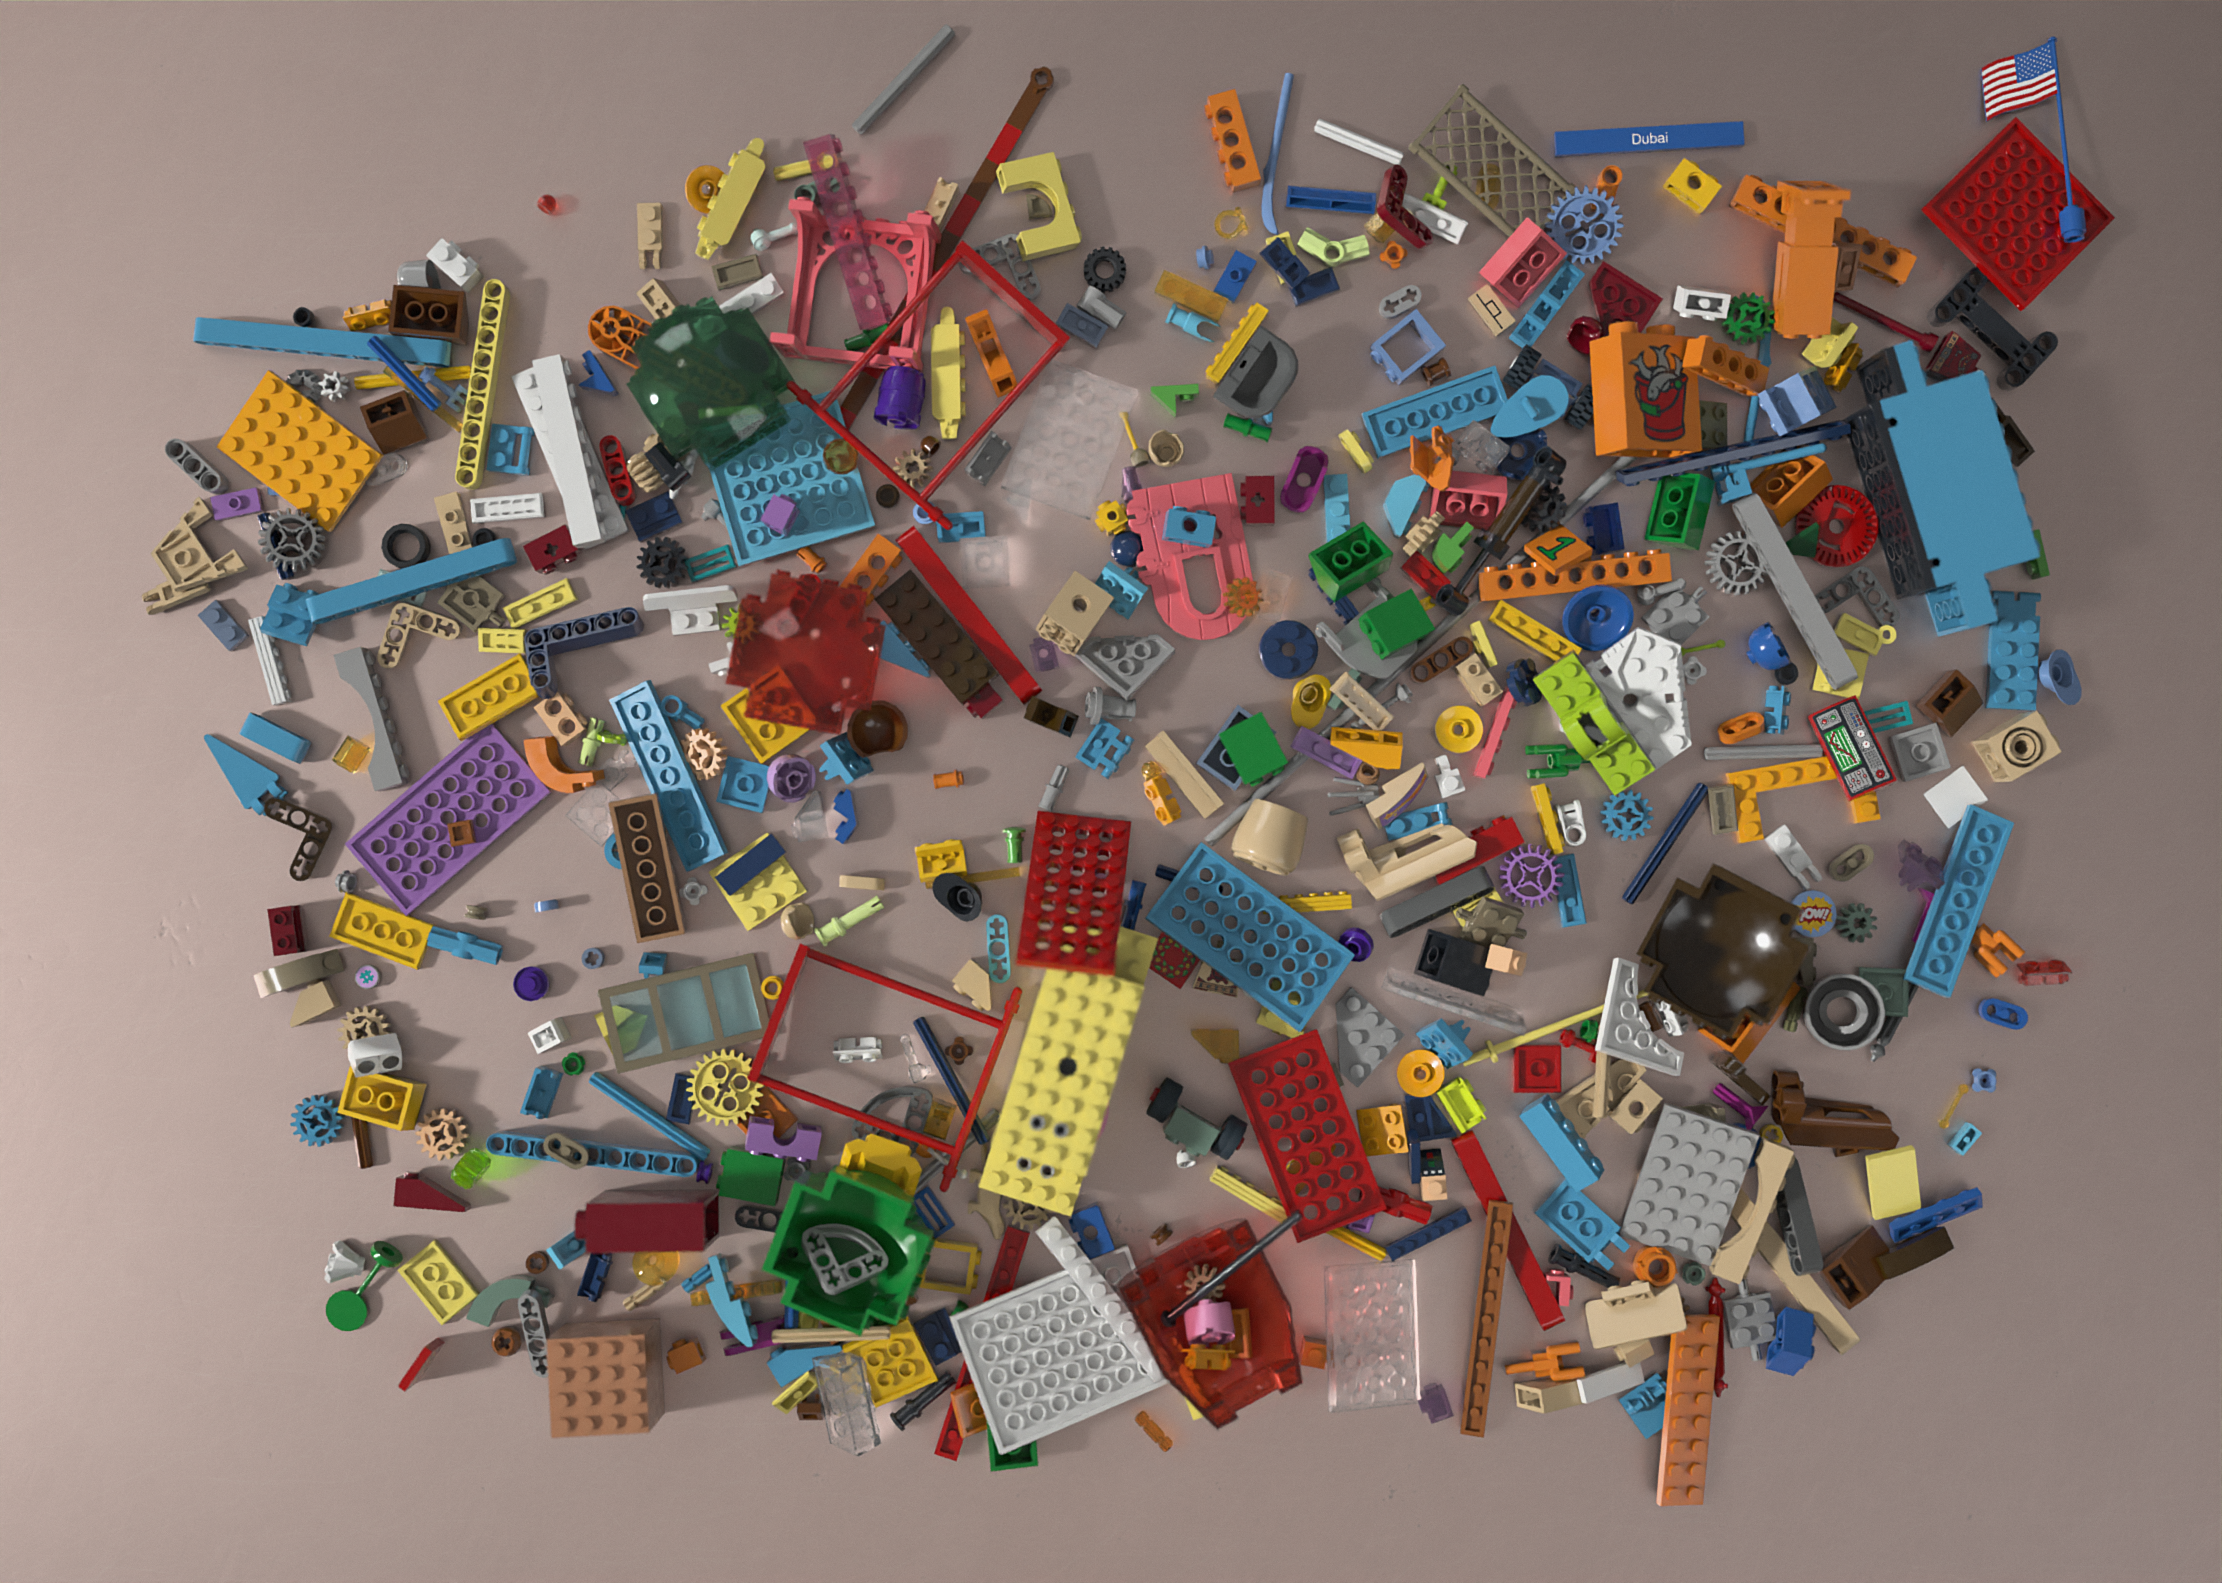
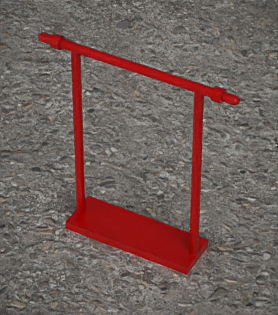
[787,240,1070,530]
[747,943,1022,1193]

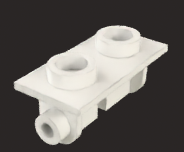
[1654,1001,1690,1037]
[833,1037,883,1063]

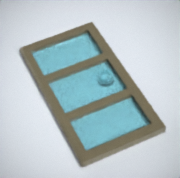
[597,953,769,1074]

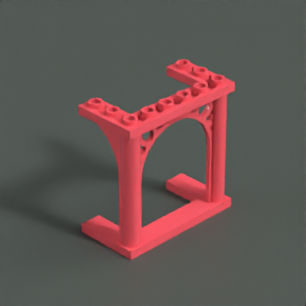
[770,197,942,373]

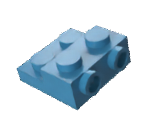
[260,583,319,646]

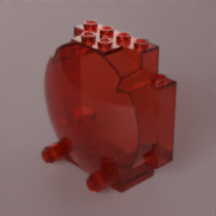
[725,569,886,735]

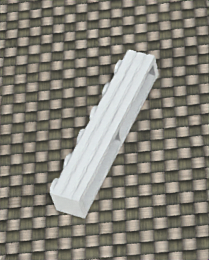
[248,616,292,706]

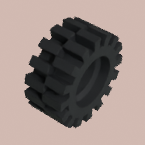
[1084,246,1126,293]

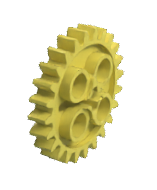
[686,1048,764,1126]

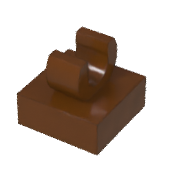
[797,1394,824,1420]

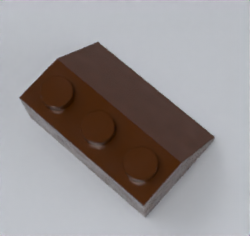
[388,285,469,345]

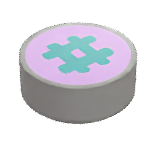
[355,965,381,989]

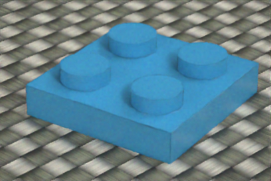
[716,756,769,813]

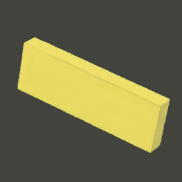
[503,578,578,629]

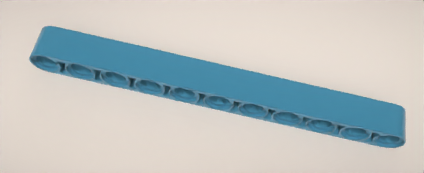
[193,317,452,368]

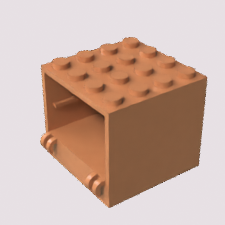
[546,1318,665,1438]

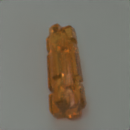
[1134,1410,1173,1452]

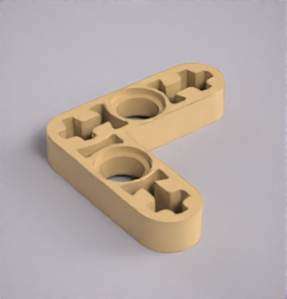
[377,602,462,668]

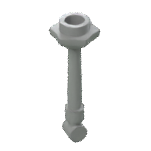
[1350,683,1413,729]

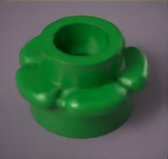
[1580,1020,1598,1042]
[562,1052,585,1076]

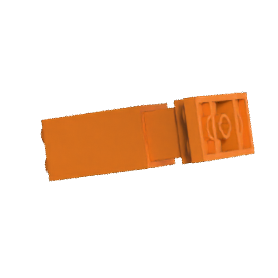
[1771,181,1851,339]

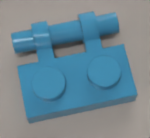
[1075,718,1134,779]

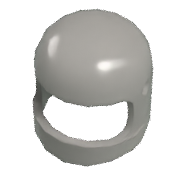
[397,260,441,289]

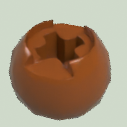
[491,1326,522,1357]

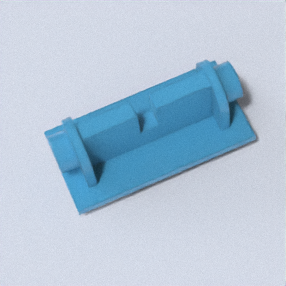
[1764,686,1791,735]

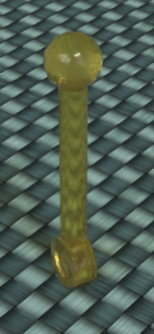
[1939,1084,1969,1129]

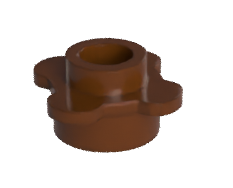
[945,1037,973,1065]

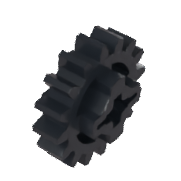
[1521,482,1567,533]
[636,537,689,588]

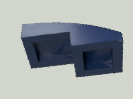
[1259,237,1310,289]

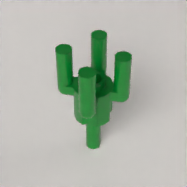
[1525,744,1591,779]

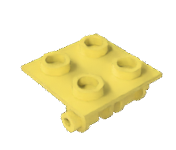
[1812,648,1869,700]

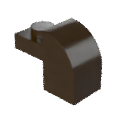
[1024,696,1079,738]

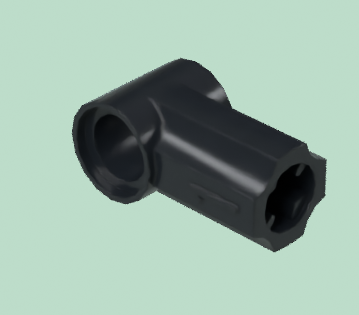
[644,442,692,492]

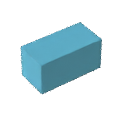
[1947,1122,1982,1156]

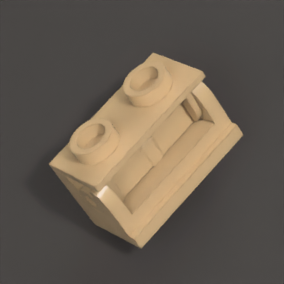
[1453,653,1503,707]

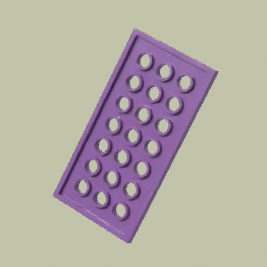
[345,723,552,916]

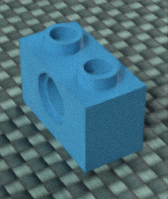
[1162,506,1216,548]

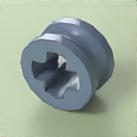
[581,947,605,969]

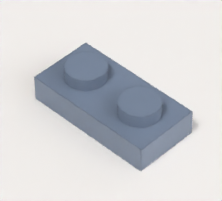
[1056,303,1108,348]
[198,600,249,651]

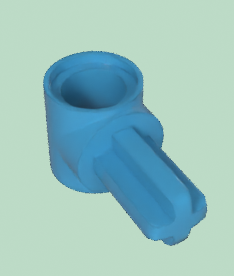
[661,695,705,729]

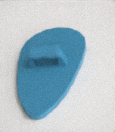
[1490,375,1569,437]

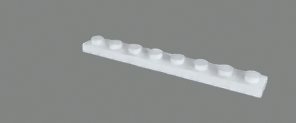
[1036,1216,1173,1381]

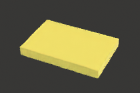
[1865,1145,1921,1220]
[397,1239,480,1325]

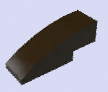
[1991,397,2035,467]
[1876,1226,1954,1280]

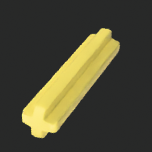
[773,153,843,181]

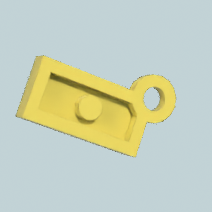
[1834,613,1896,656]

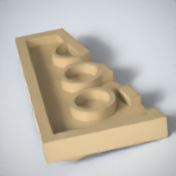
[1555,1058,1646,1139]

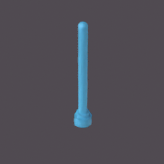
[1710,443,1827,482]

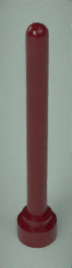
[1833,292,1939,353]

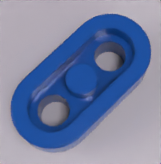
[1978,998,2028,1030]

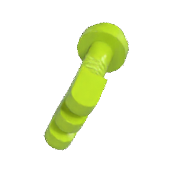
[1422,165,1458,210]

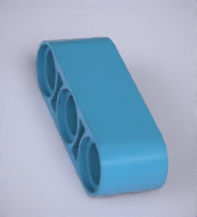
[239,712,312,764]

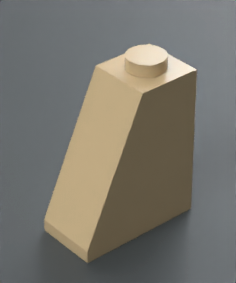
[1514,1377,1585,1414]

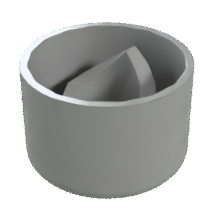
[1803,974,1885,1050]

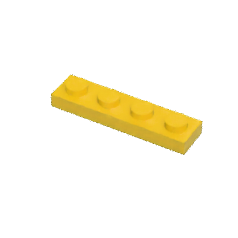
[1487,600,1582,662]

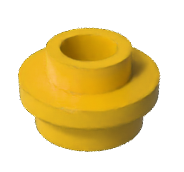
[761,976,784,1000]

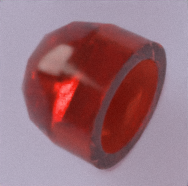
[535,194,557,216]

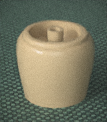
[1231,799,1308,876]

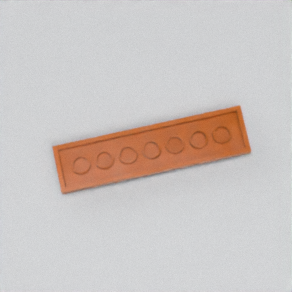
[1656,1314,1720,1506]

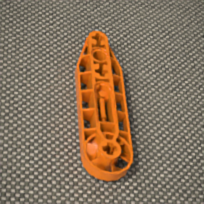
[588,305,749,407]

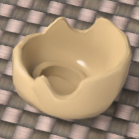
[1148,429,1184,467]
[780,902,815,940]

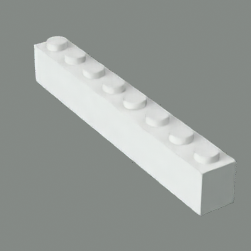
[532,354,608,549]

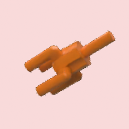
[1971,923,2025,978]
[1505,1342,1585,1381]

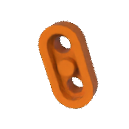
[1718,712,1765,744]

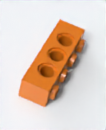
[1204,89,1261,193]
[1682,335,1769,397]
[822,533,903,628]

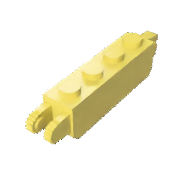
[695,137,765,260]
[931,306,966,440]

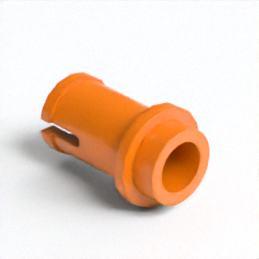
[796,547,827,574]
[933,769,964,789]

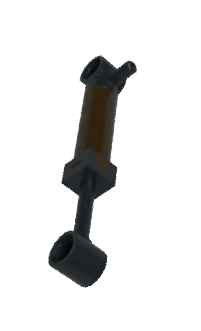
[1435,446,1567,616]

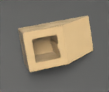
[952,958,992,1011]

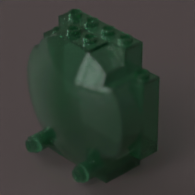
[627,296,796,471]

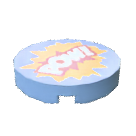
[1790,890,1837,937]

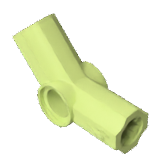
[1297,227,1370,267]

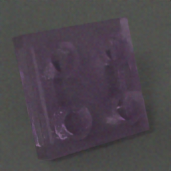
[1898,839,1945,892]

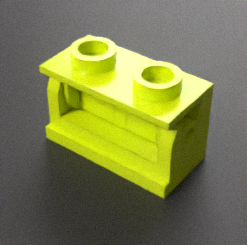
[1436,1076,1487,1134]

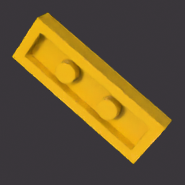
[1530,783,1565,855]

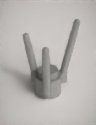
[1328,777,1379,816]

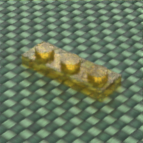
[1154,270,1228,322]

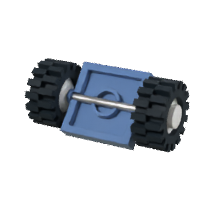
[1502,344,1594,430]

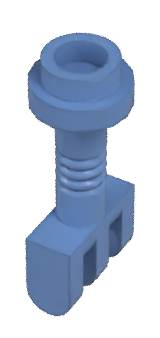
[418,366,468,413]

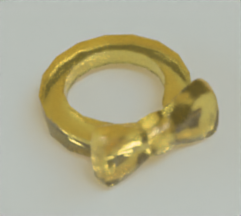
[1214,207,1249,239]

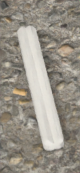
[1314,119,1404,165]

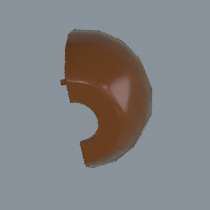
[847,700,908,758]

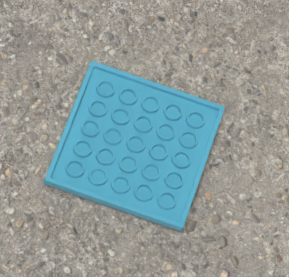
[698,391,876,567]

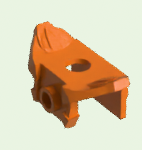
[1409,426,1455,491]

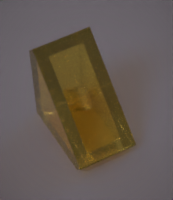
[923,1097,958,1140]

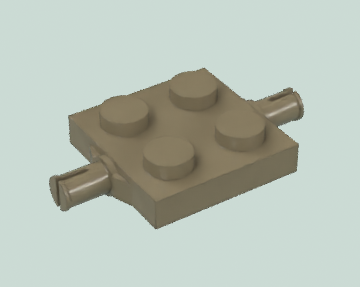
[437,575,506,632]
[1456,896,1527,948]

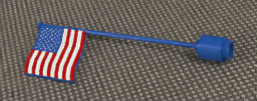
[1981,36,2086,243]

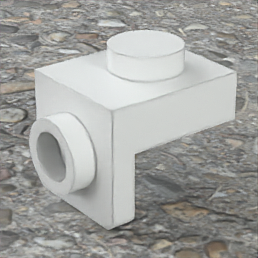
[708,642,743,677]

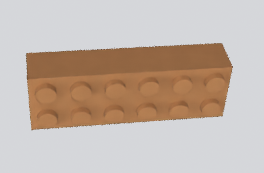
[608,792,686,944]

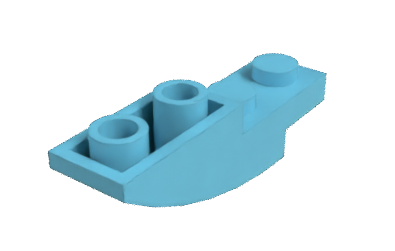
[705,1253,758,1347]

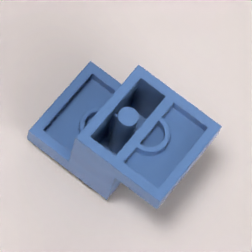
[1757,366,1837,436]

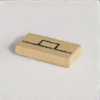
[1468,284,1516,336]

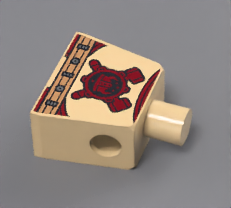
[1192,940,1239,998]

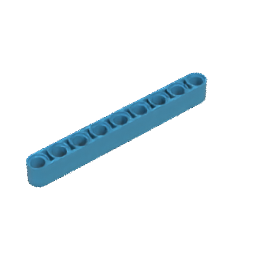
[305,538,517,624]
[486,1131,700,1177]

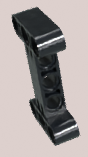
[1927,267,2058,391]

